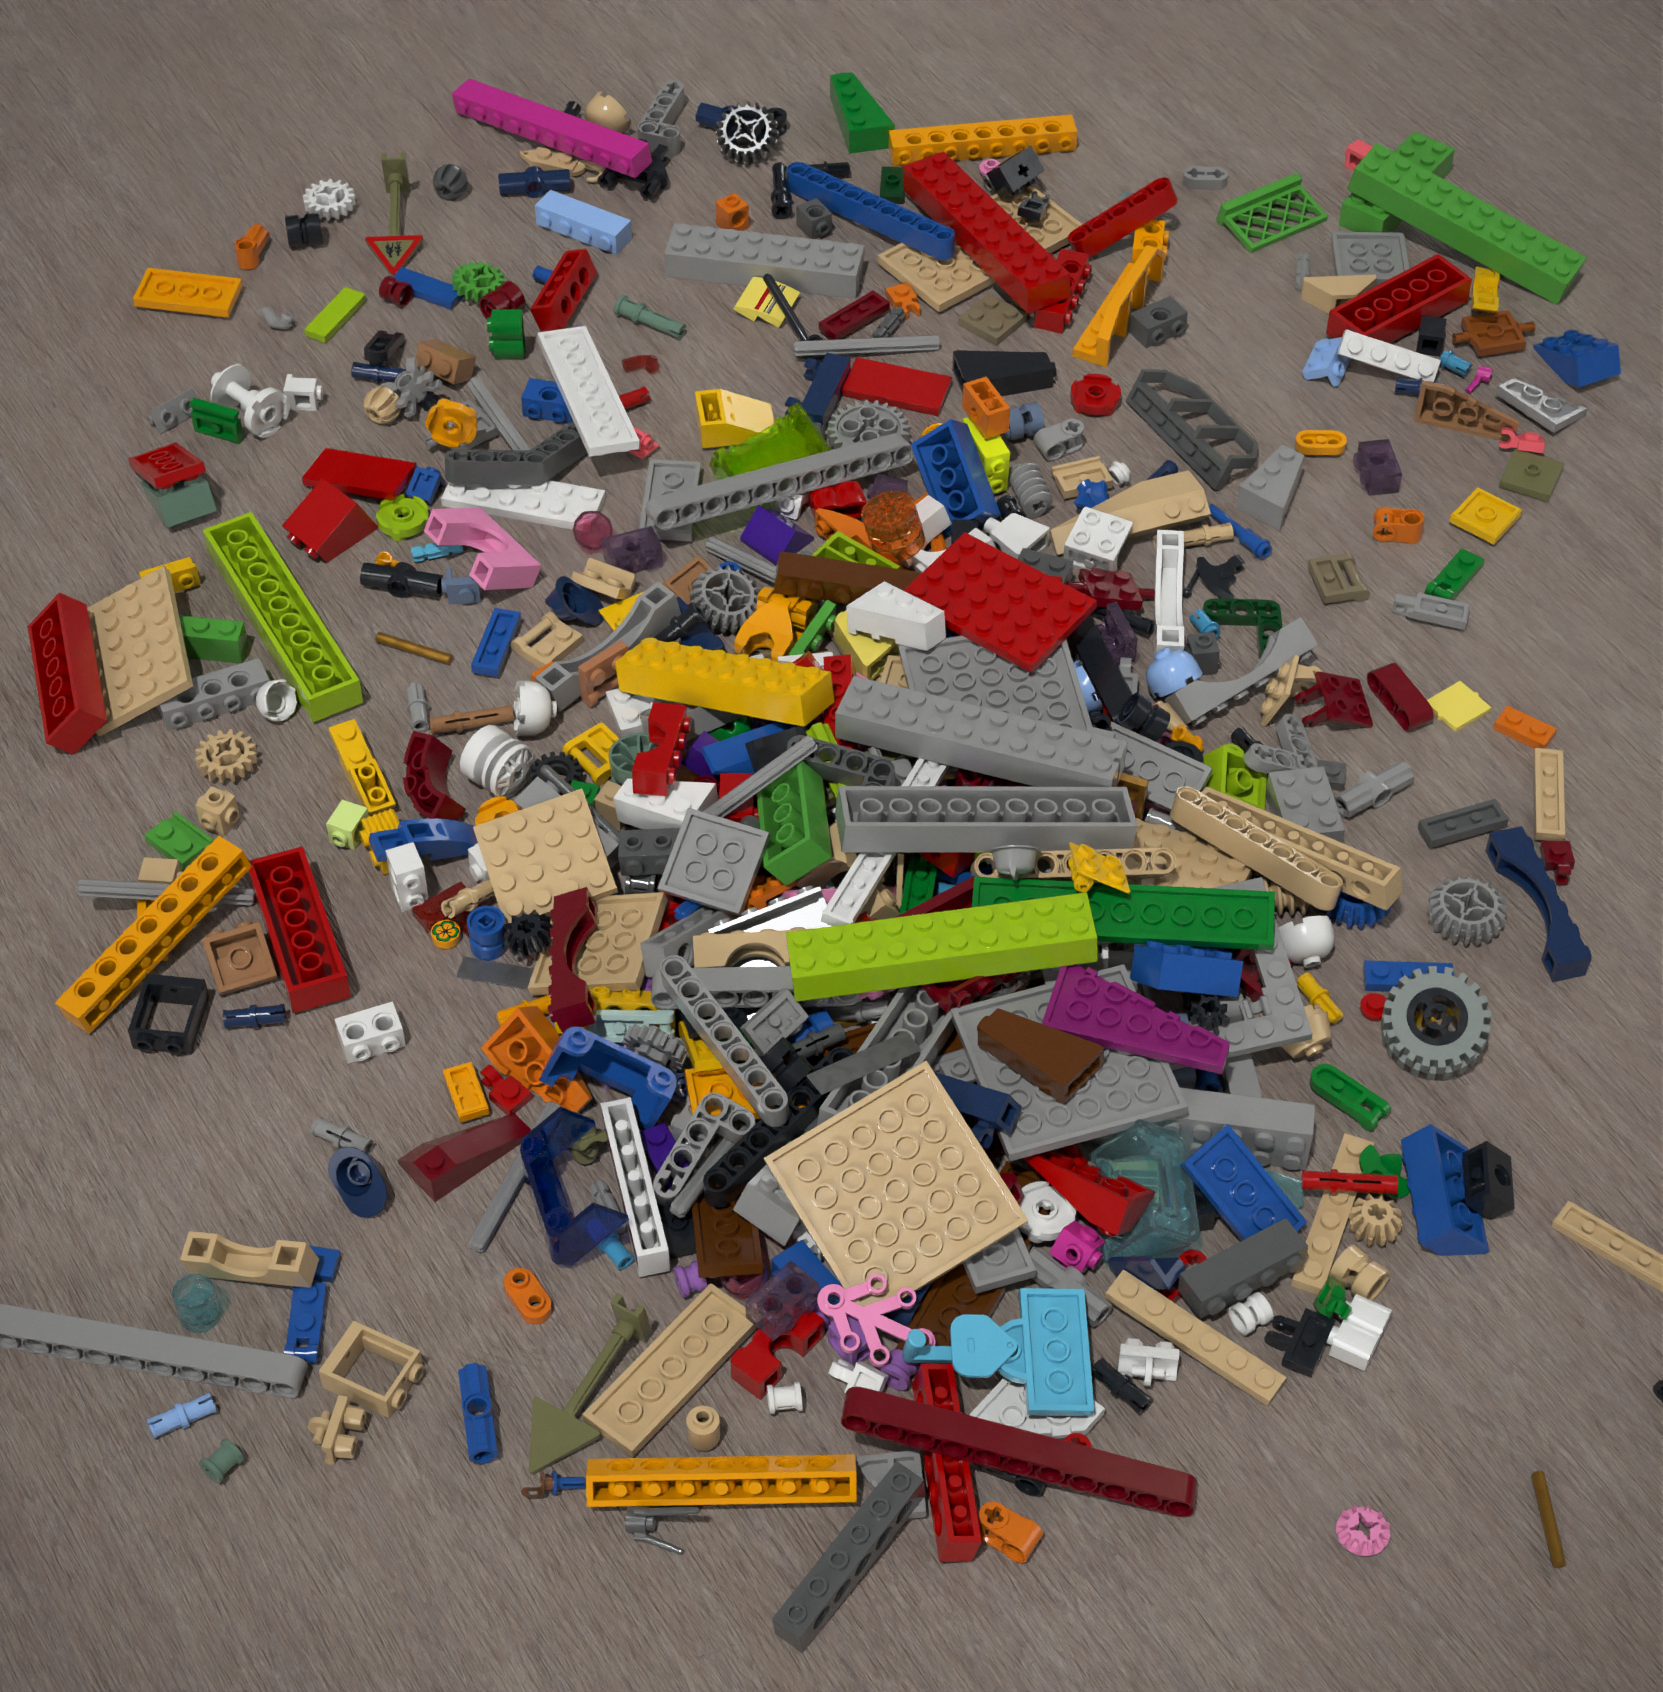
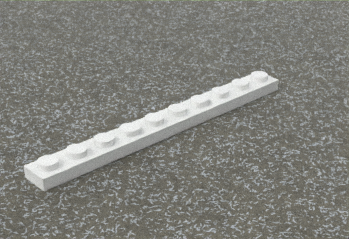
[821,758,950,926]

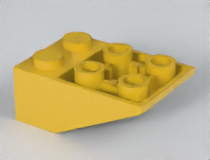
[695,389,778,448]

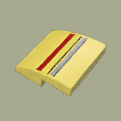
[733,277,800,328]

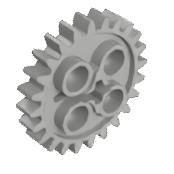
[827,400,910,449]

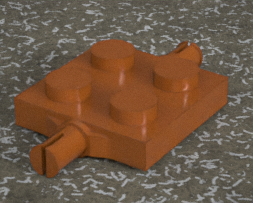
[1452,310,1536,357]

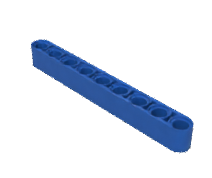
[787,162,955,260]

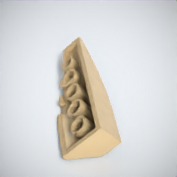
[1050,470,1211,556]

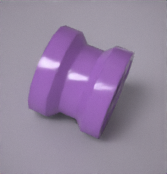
[673,1260,707,1298]
[879,1349,919,1390]

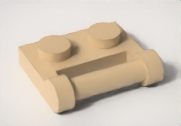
[510,611,583,668]

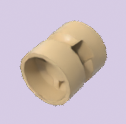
[1329,1245,1391,1301]

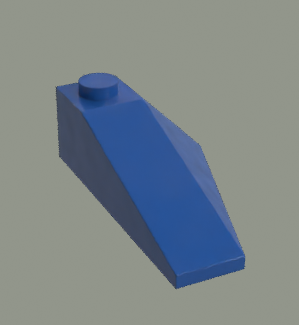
[701,722,809,775]

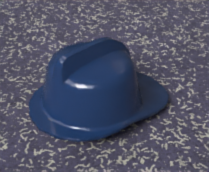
[545,576,604,625]
[328,1147,387,1218]

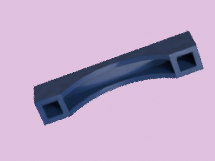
[1485,826,1592,982]

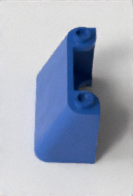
[539,1027,677,1130]

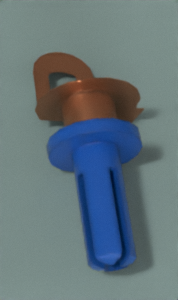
[521,1470,586,1497]

